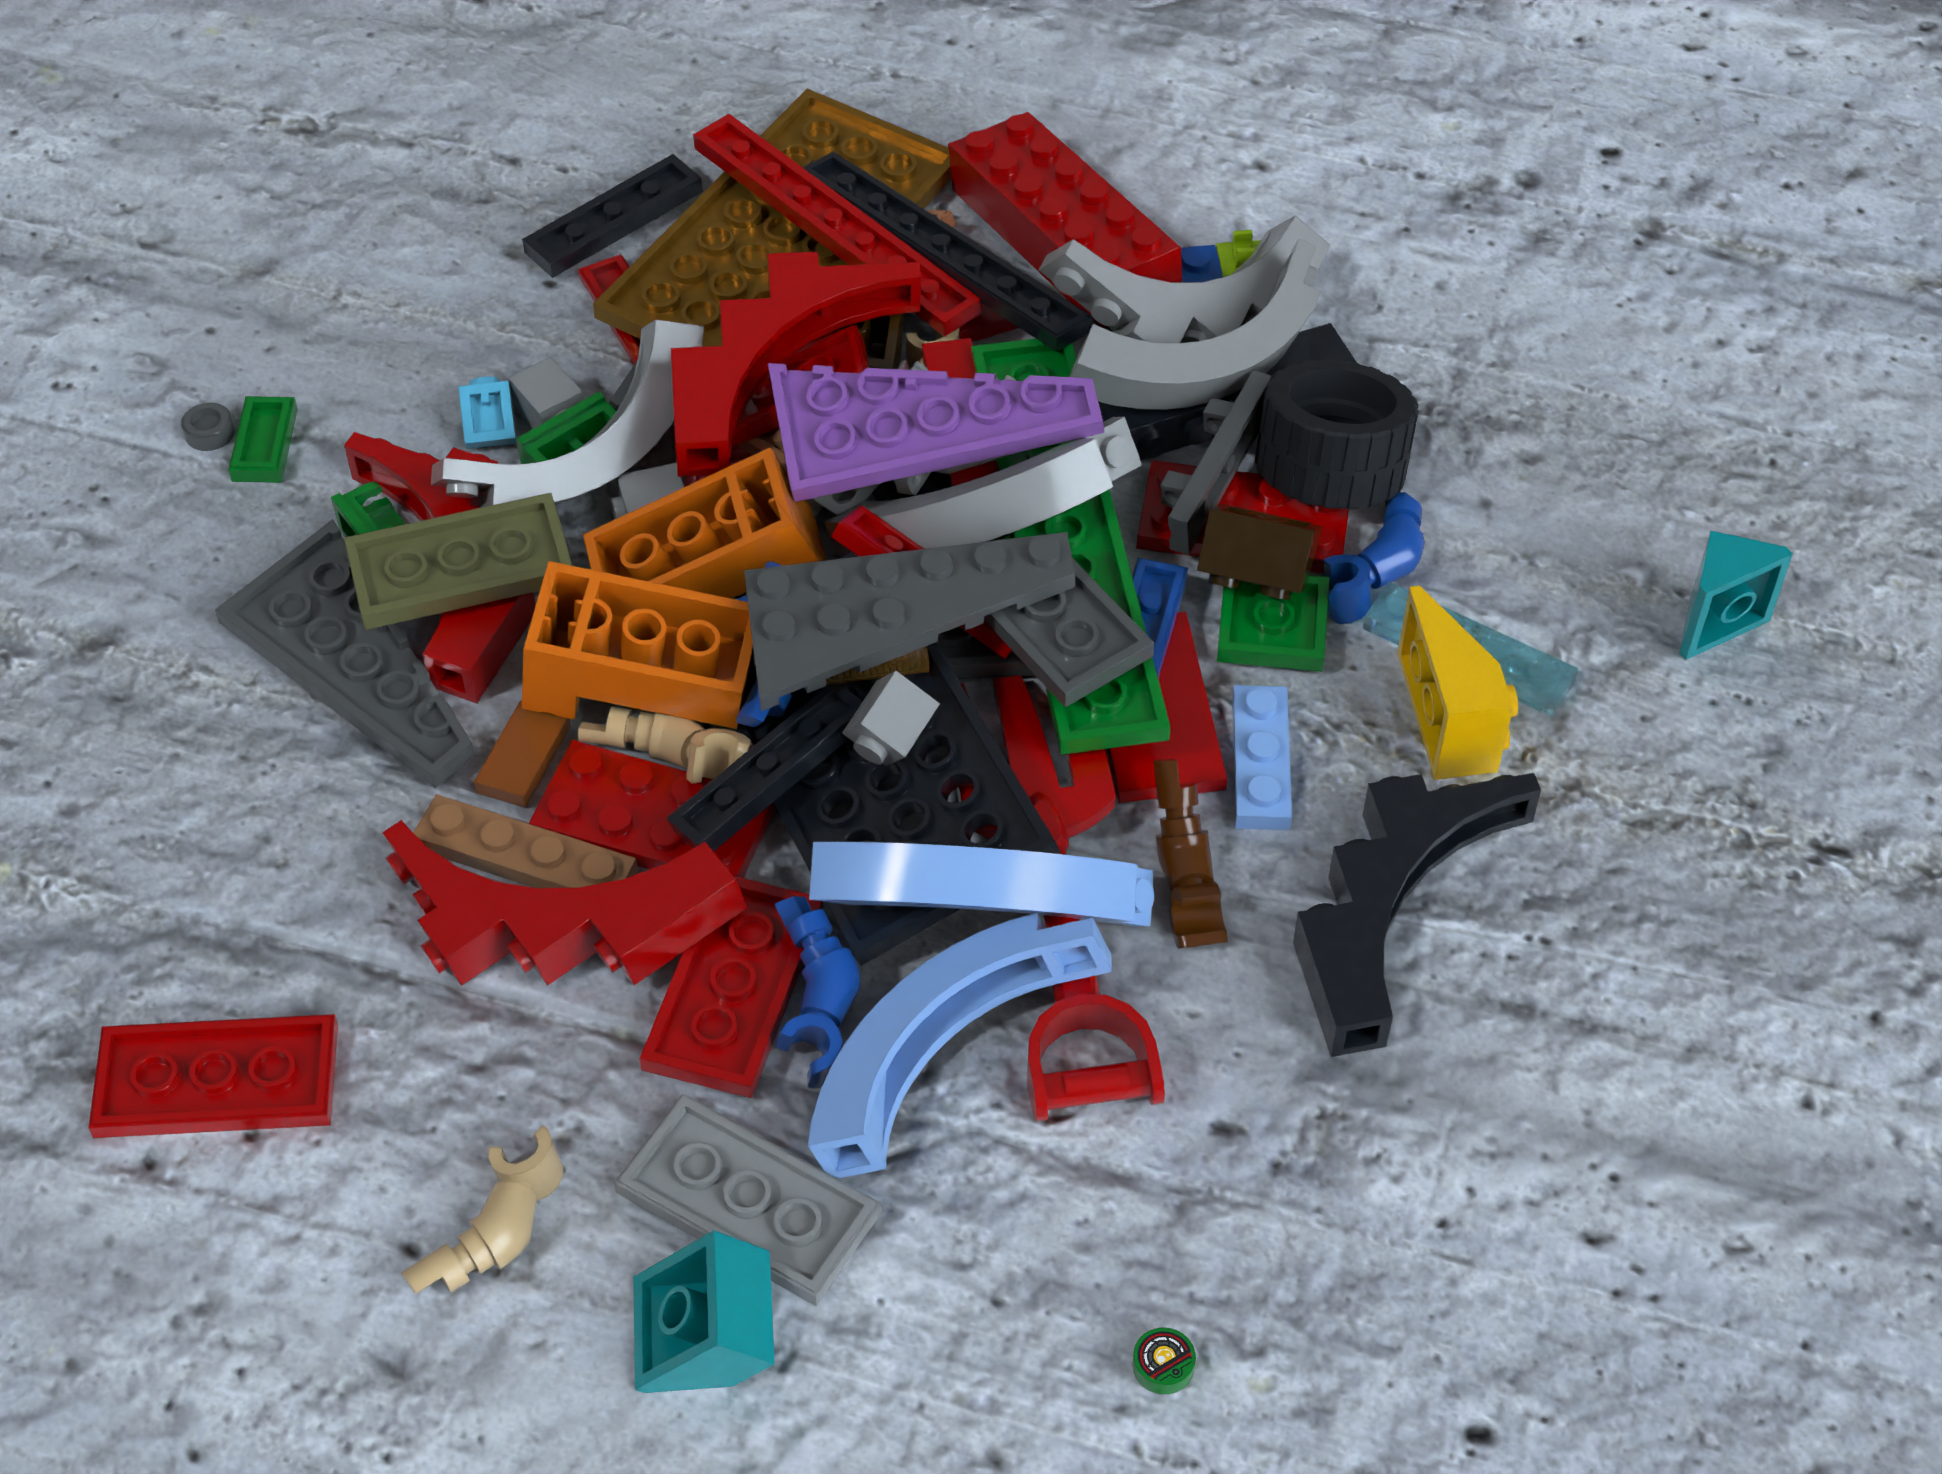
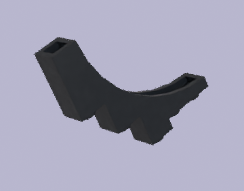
[1293,773,1541,1057]

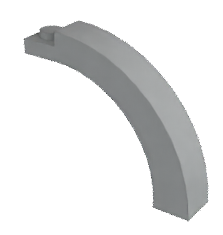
[1069,238,1321,410]
[431,320,704,508]
[824,417,1142,559]

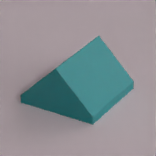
[1679,531,1793,660]

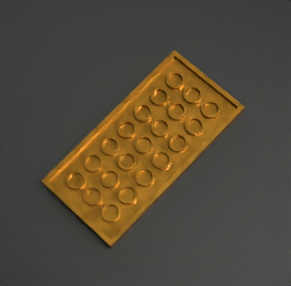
[593,88,951,347]

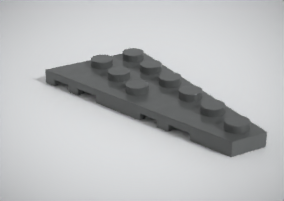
[215,519,475,788]
[744,532,1075,711]

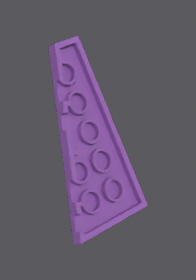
[768,363,1105,502]

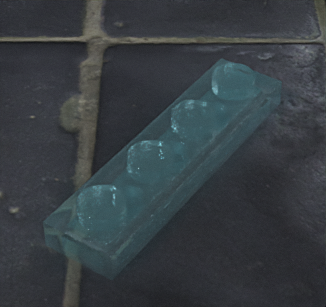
[1363,582,1579,717]

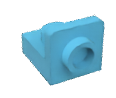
[458,377,517,449]

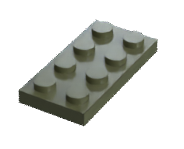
[344,492,572,630]

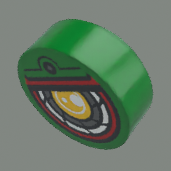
[1132,1327,1196,1394]

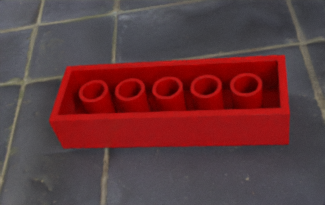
[948,112,1182,328]

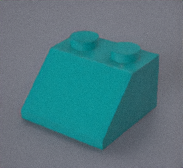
[633,1230,775,1393]

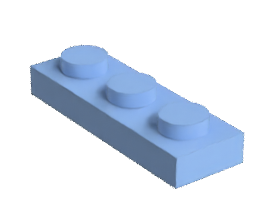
[1232,685,1292,830]

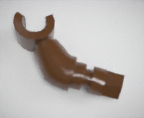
[1153,759,1228,949]

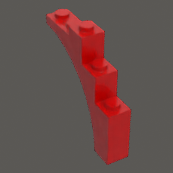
[671,252,921,477]
[344,432,536,704]
[382,820,747,986]

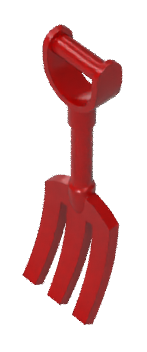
[948,675,1165,1122]

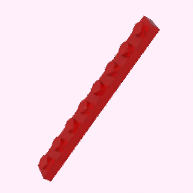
[693,114,981,337]

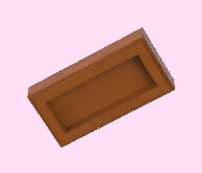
[474,700,571,808]

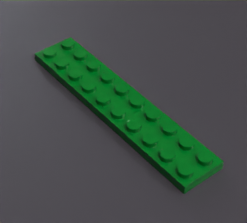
[971,338,1170,755]

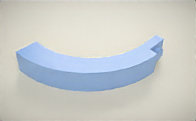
[809,842,1154,927]
[808,913,1112,1179]

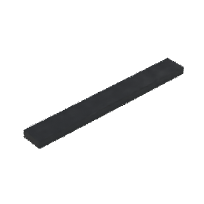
[803,152,1093,352]

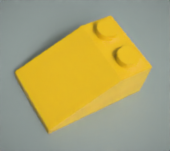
[1397,585,1518,780]

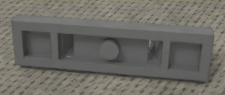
[1160,370,1272,555]

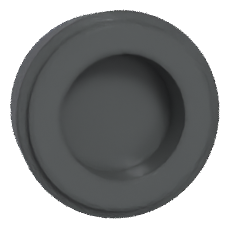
[181,403,235,451]

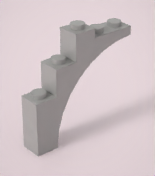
[1039,215,1330,343]

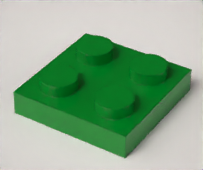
[1217,575,1329,672]

